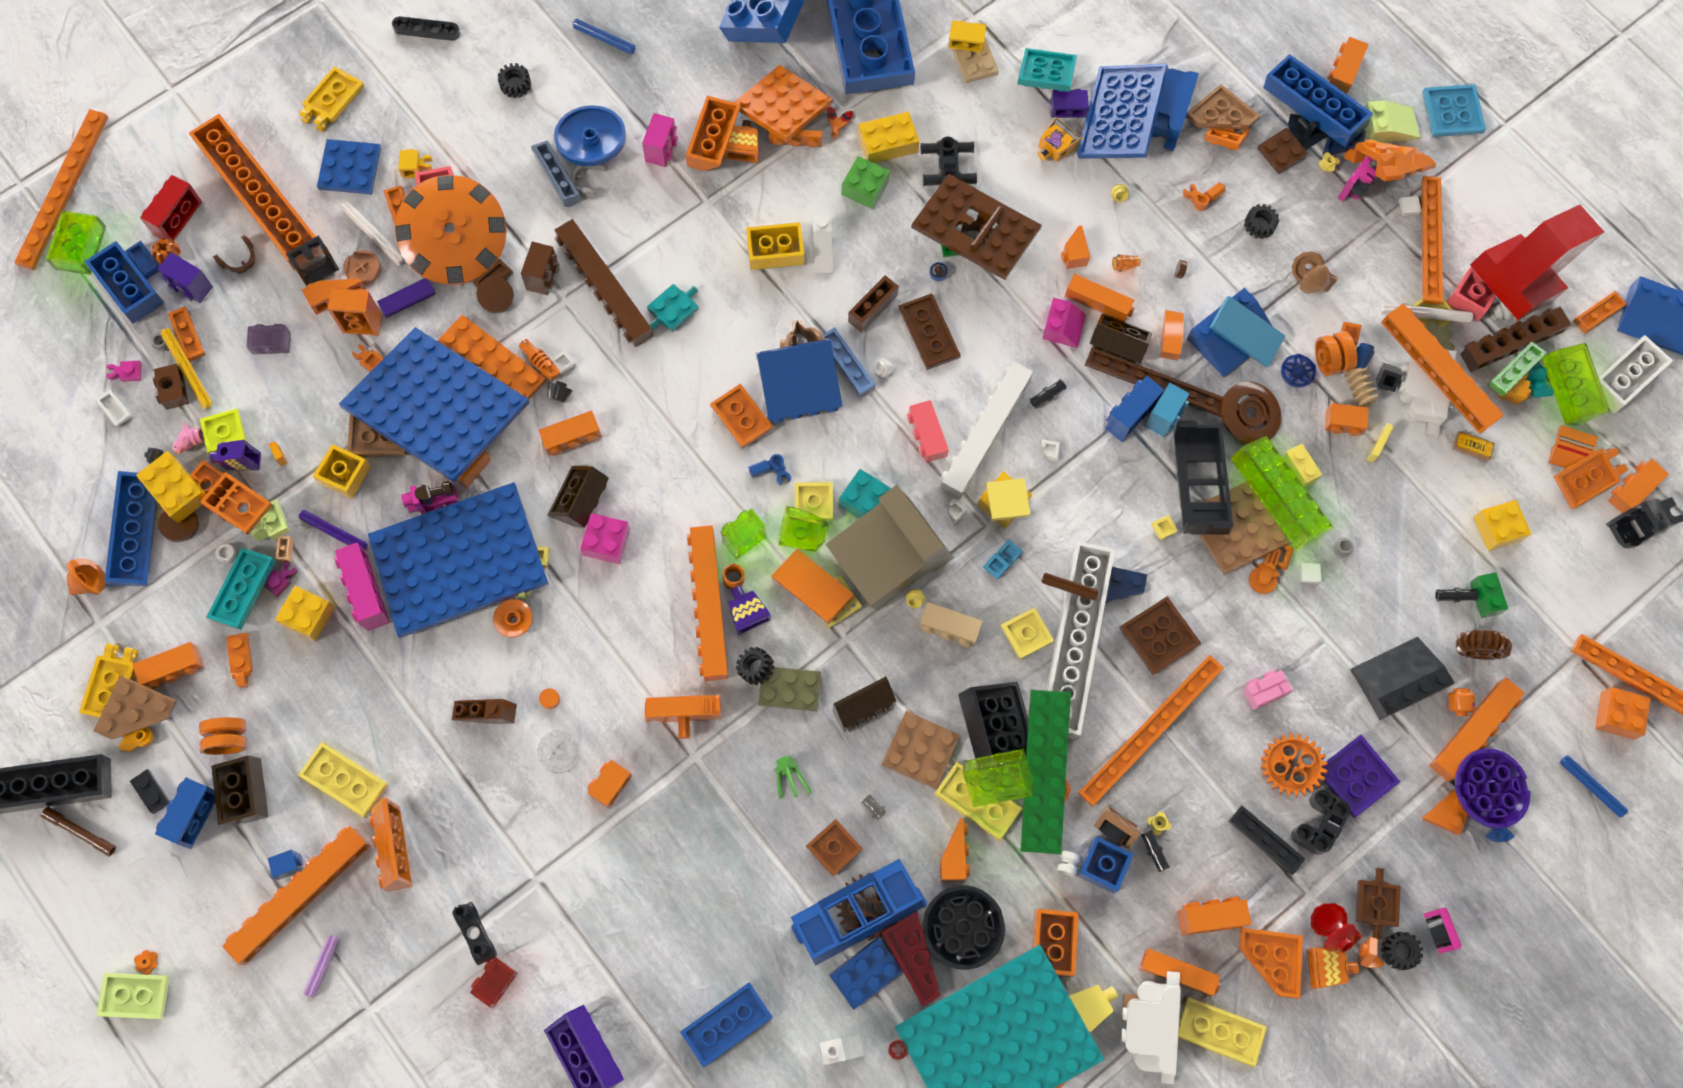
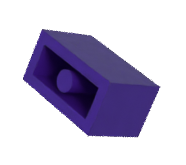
[1050,89,1089,118]

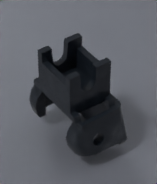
[1606,497,1683,549]

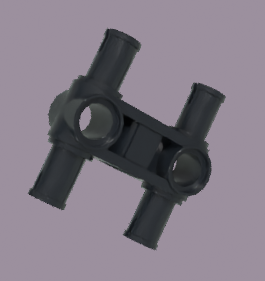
[920,136,977,186]
[452,901,497,966]

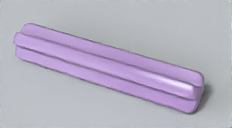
[304,935,339,997]

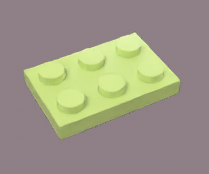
[97,973,170,1019]

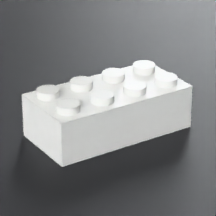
[1587,335,1673,414]

